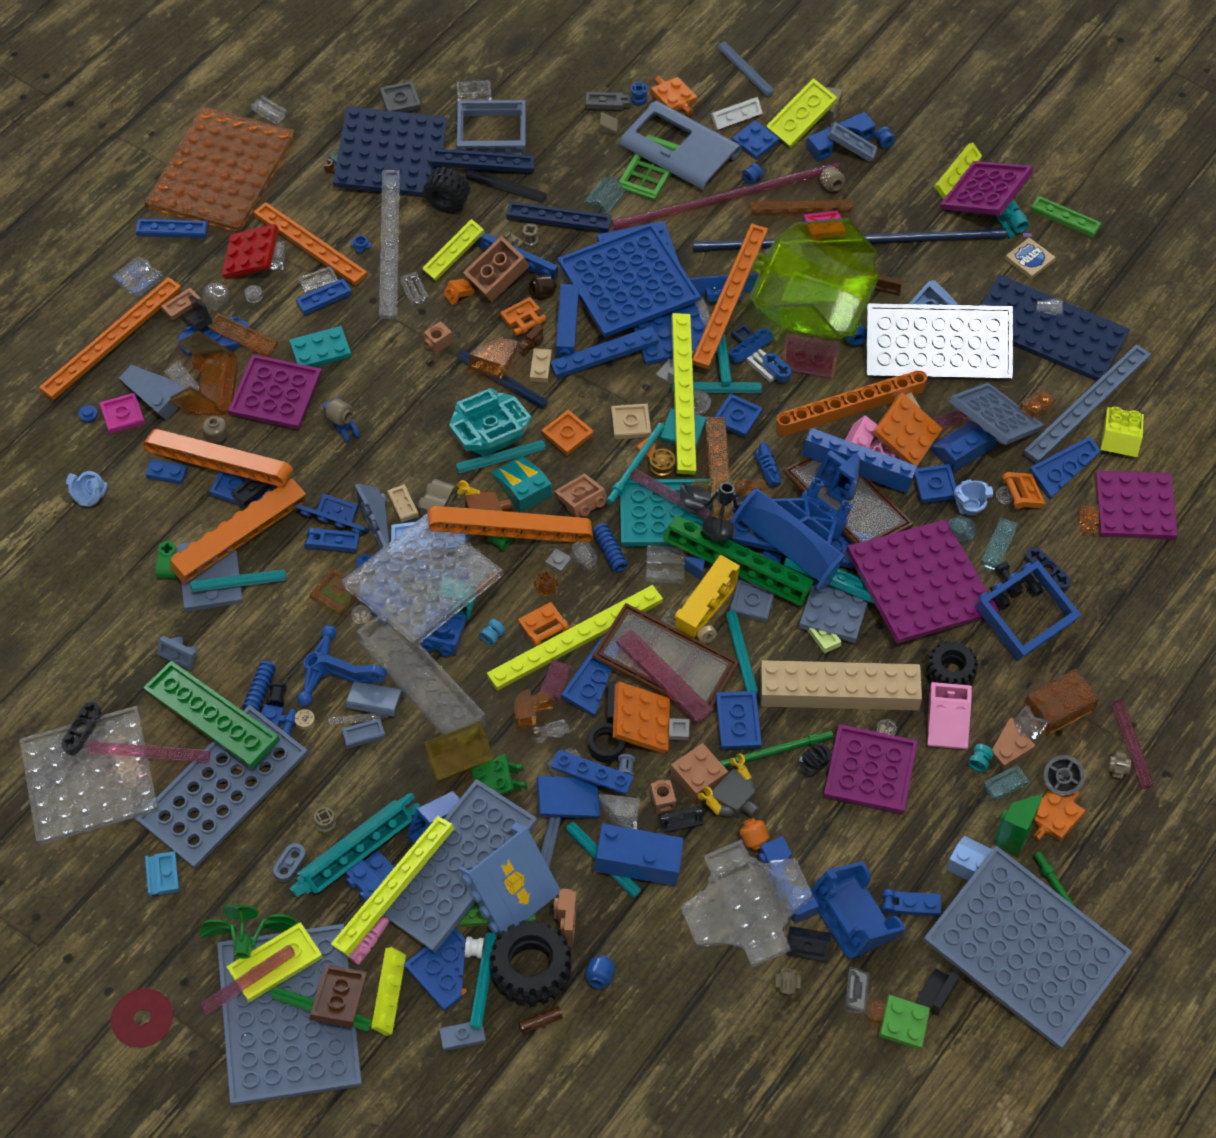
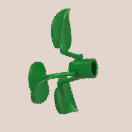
[199,905,298,959]

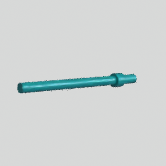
[606,423,665,504]

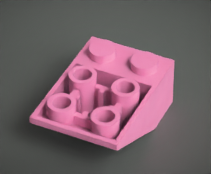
[845,416,902,460]
[927,682,972,750]

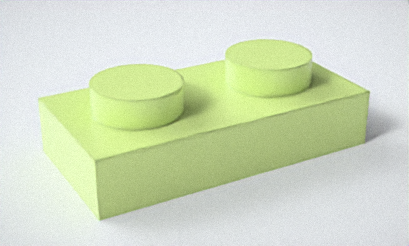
[807,628,841,653]

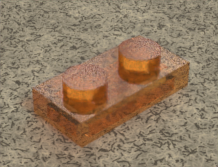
[1019,389,1056,418]

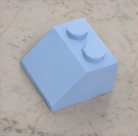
[947,836,993,881]

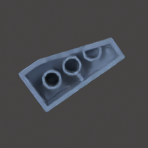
[119,365,191,421]
[355,484,391,559]

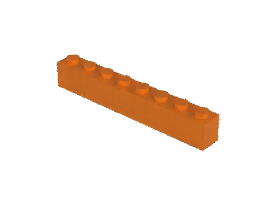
[170,478,306,585]

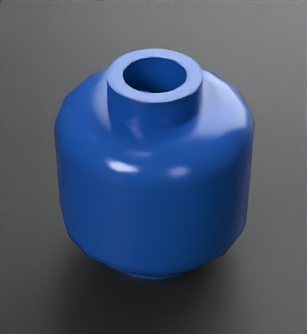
[841,319,867,346]
[585,955,615,989]

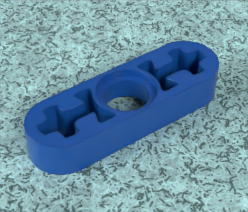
[729,328,774,363]

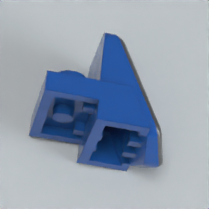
[816,450,860,503]

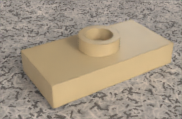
[387,484,419,523]

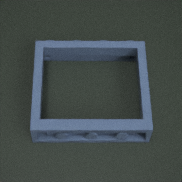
[457,100,526,155]

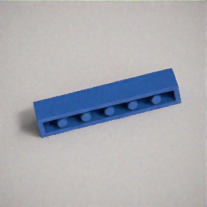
[802,428,917,493]

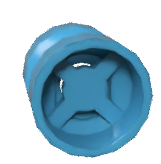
[479,619,506,646]

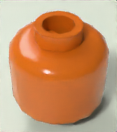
[740,818,770,850]

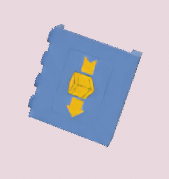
[459,823,560,934]

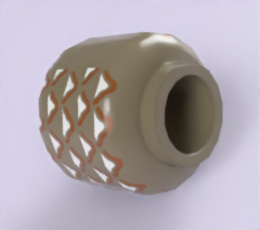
[819,166,845,192]

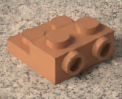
[554,473,607,517]
[554,888,577,948]

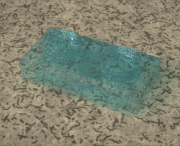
[983,765,1029,801]

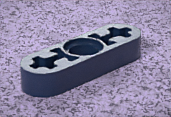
[1025,548,1071,592]

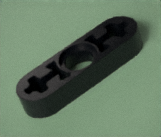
[61,702,102,755]

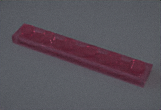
[616,629,713,724]

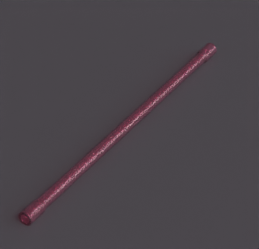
[611,161,840,230]

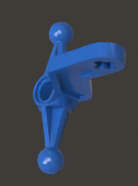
[297,625,387,706]

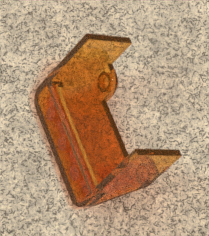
[170,331,238,415]

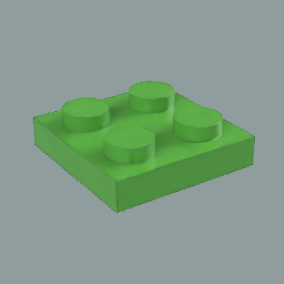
[879,995,930,1050]

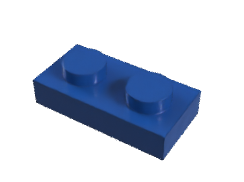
[146,459,188,485]

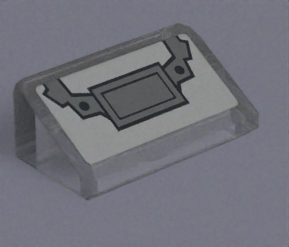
[844,967,870,1014]

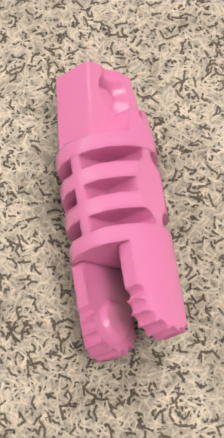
[348,917,389,965]

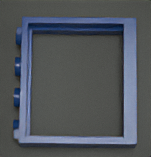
[975,561,1081,662]

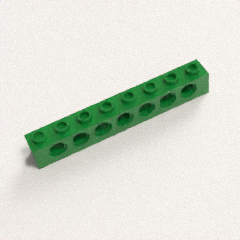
[663,515,814,606]

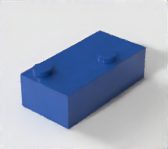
[594,823,683,886]

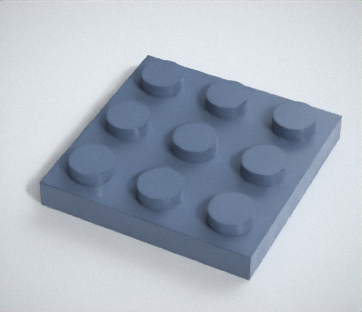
[799,580,868,643]

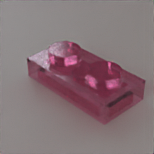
[539,660,571,701]

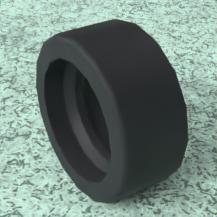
[588,723,626,763]

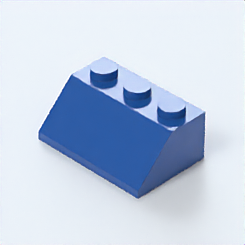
[929,421,997,473]

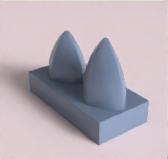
[157,636,198,670]

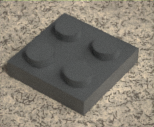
[380,81,421,112]

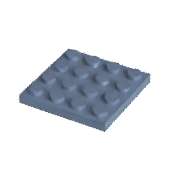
[949,383,1044,445]

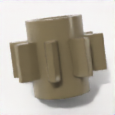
[1108,752,1131,778]
[775,968,801,994]

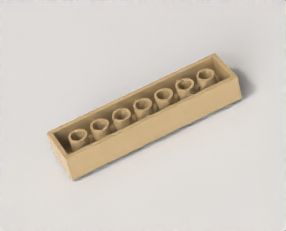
[760,660,922,711]

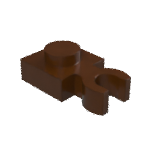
[518,324,544,356]

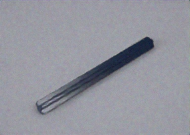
[457,350,548,409]

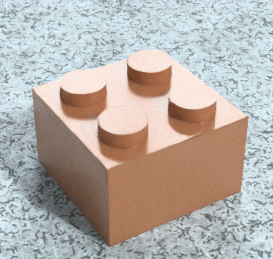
[670,743,728,805]

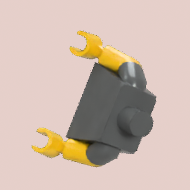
[698,754,759,818]

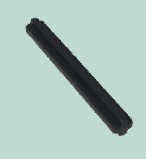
[466,169,546,202]

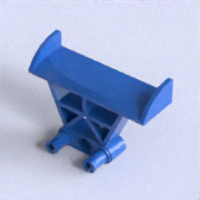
[731,478,853,591]

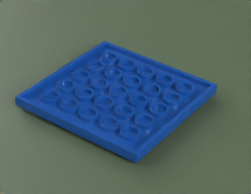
[557,222,701,338]

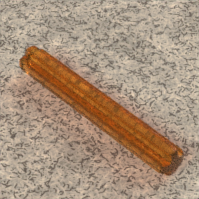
[692,480,766,492]

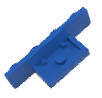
[689,273,758,303]
[296,493,370,535]
[551,750,633,794]

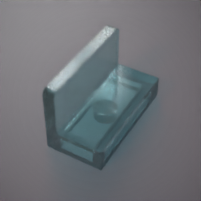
[585,176,625,213]

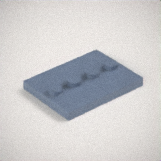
[178,541,243,612]

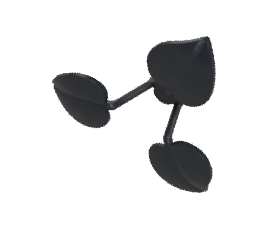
[680,482,747,541]

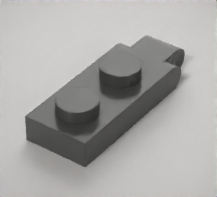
[586,92,631,110]

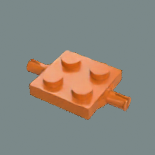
[650,75,697,116]
[1032,790,1085,842]

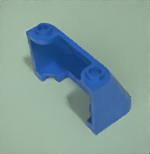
[811,861,906,958]

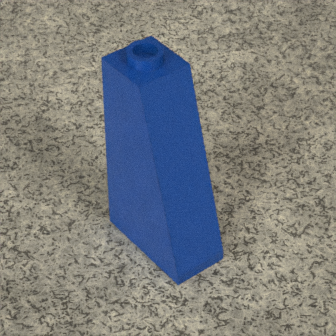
[556,284,579,357]

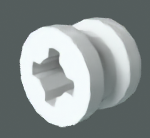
[465,936,484,959]

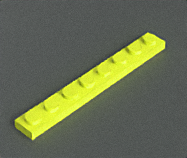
[331,816,455,957]

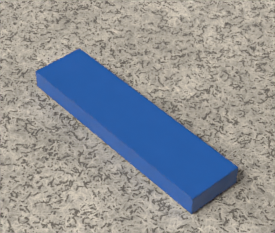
[136,219,208,238]

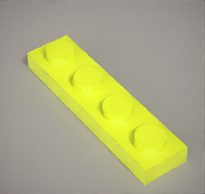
[934,143,982,200]
[422,219,485,281]
[371,947,406,1036]

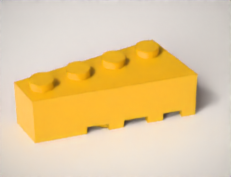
[674,554,740,638]

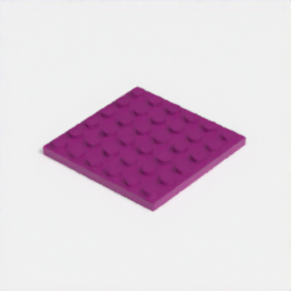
[846,520,999,643]

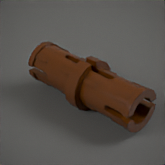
[518,1006,563,1034]

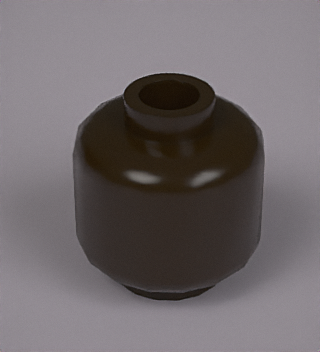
[529,274,557,299]

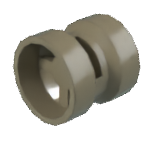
[314,807,336,835]

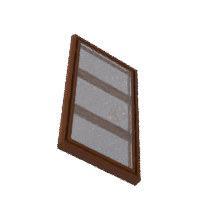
[783,457,914,544]
[592,603,739,718]

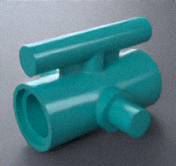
[995,198,1030,239]

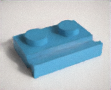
[145,851,180,897]

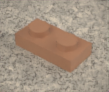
[161,288,201,321]

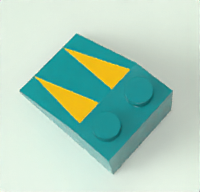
[491,456,552,513]

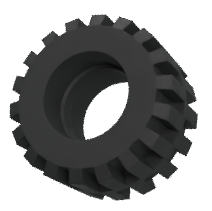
[423,167,471,213]
[926,640,978,686]

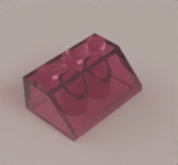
[782,331,841,378]

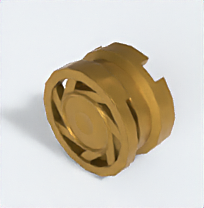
[649,449,675,478]

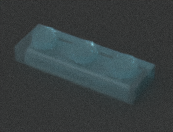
[980,517,1018,569]

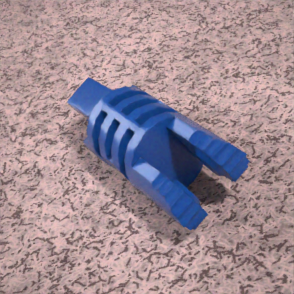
[754,442,782,486]

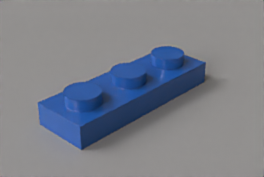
[296,278,352,315]

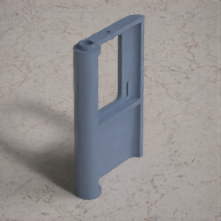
[619,101,742,190]

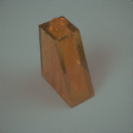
[468,336,518,380]

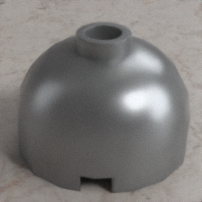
[1044,755,1085,796]

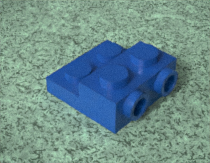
[418,607,467,656]
[345,851,395,902]

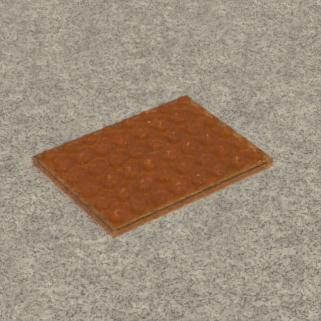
[144,106,296,232]

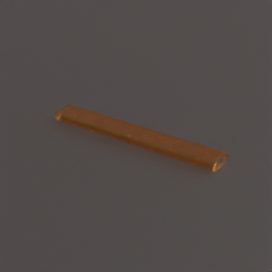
[706,417,735,538]

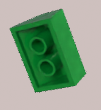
[994,795,1043,857]

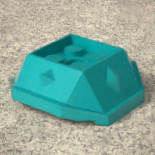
[449,388,532,456]

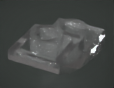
[164,360,200,394]

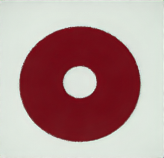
[111,988,173,1047]

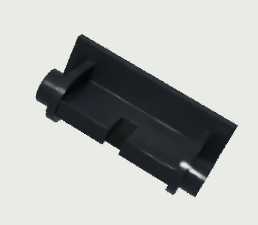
[659,806,704,833]

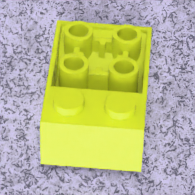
[1101,407,1144,457]

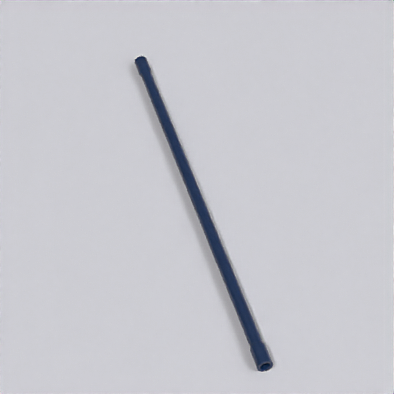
[693,228,1007,252]

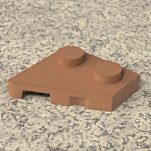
[992,718,1035,769]

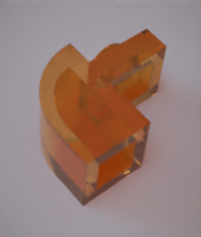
[514,689,553,729]

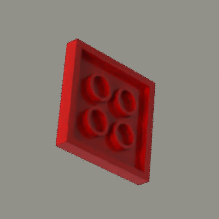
[222,224,279,279]

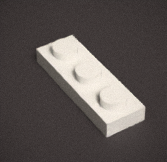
[711,97,762,130]

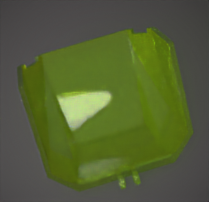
[750,218,879,339]

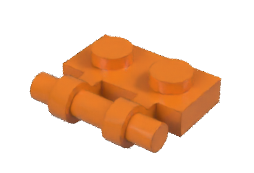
[500,297,547,336]

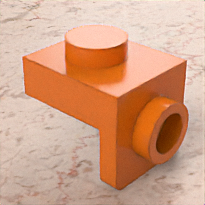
[443,279,475,305]

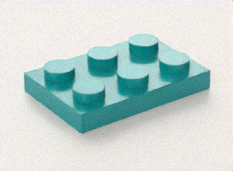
[289,326,352,367]

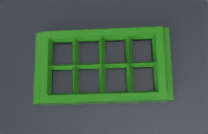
[617,135,680,201]

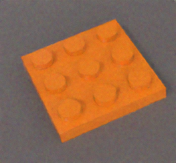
[872,393,943,466]
[613,681,670,754]

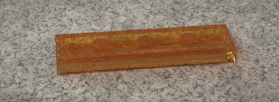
[208,313,278,357]

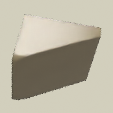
[600,112,618,134]

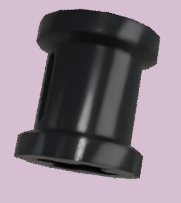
[267,682,287,707]

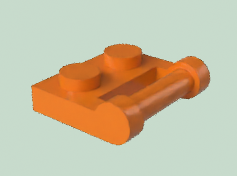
[1002,472,1045,509]
[518,602,569,647]

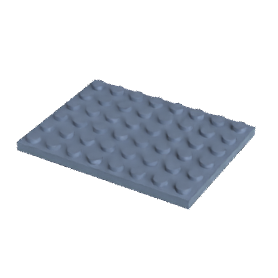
[923,846,1132,1049]
[217,924,362,1106]

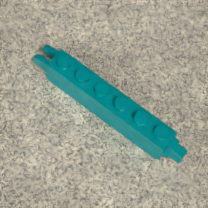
[289,793,421,897]

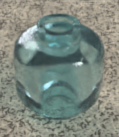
[948,515,977,543]

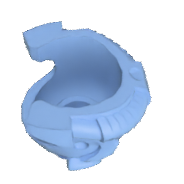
[66,471,108,507]
[954,480,993,516]

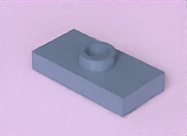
[439,1022,486,1051]

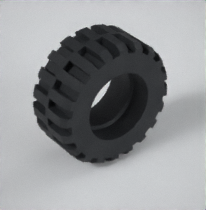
[490,920,572,1006]

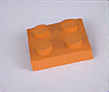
[541,410,594,456]

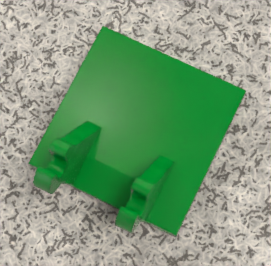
[472,753,528,795]

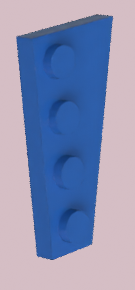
[1029,436,1101,500]
[561,636,619,717]

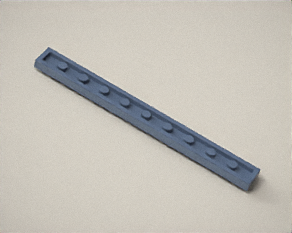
[1023,344,1151,464]

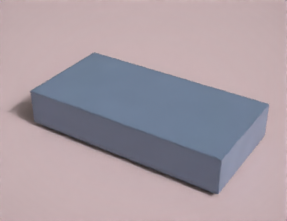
[342,718,386,749]

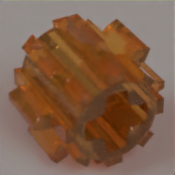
[534,570,558,596]

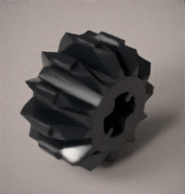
[798,742,833,776]

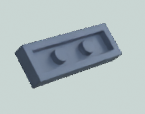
[827,121,877,162]

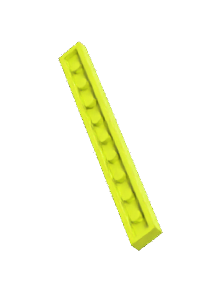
[671,313,696,475]
[487,585,663,691]

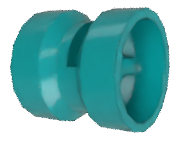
[968,744,994,772]

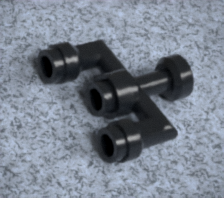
[989,562,1044,610]

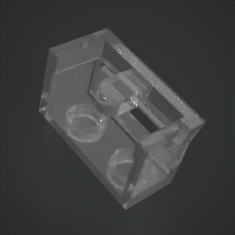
[457,80,491,107]

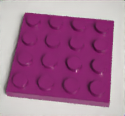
[940,161,1034,215]
[228,354,322,430]
[1095,470,1178,540]
[824,724,918,814]

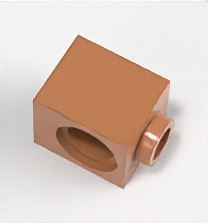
[424,321,453,354]
[650,780,676,814]

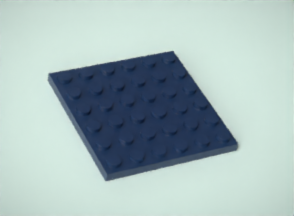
[333,106,448,197]

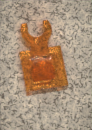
[1079,505,1099,537]

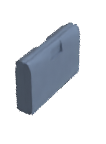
[346,681,402,717]

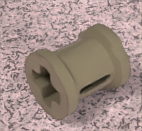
[522,224,538,247]

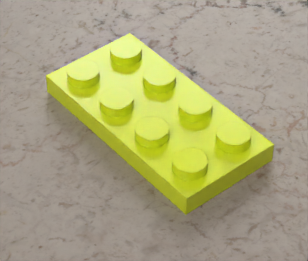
[766,78,838,148]
[226,922,323,1003]

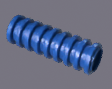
[593,523,628,572]
[242,661,276,712]

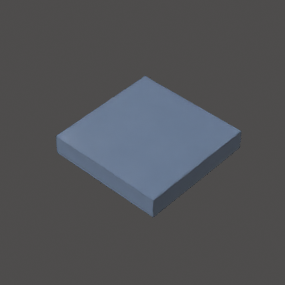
[730,579,775,622]

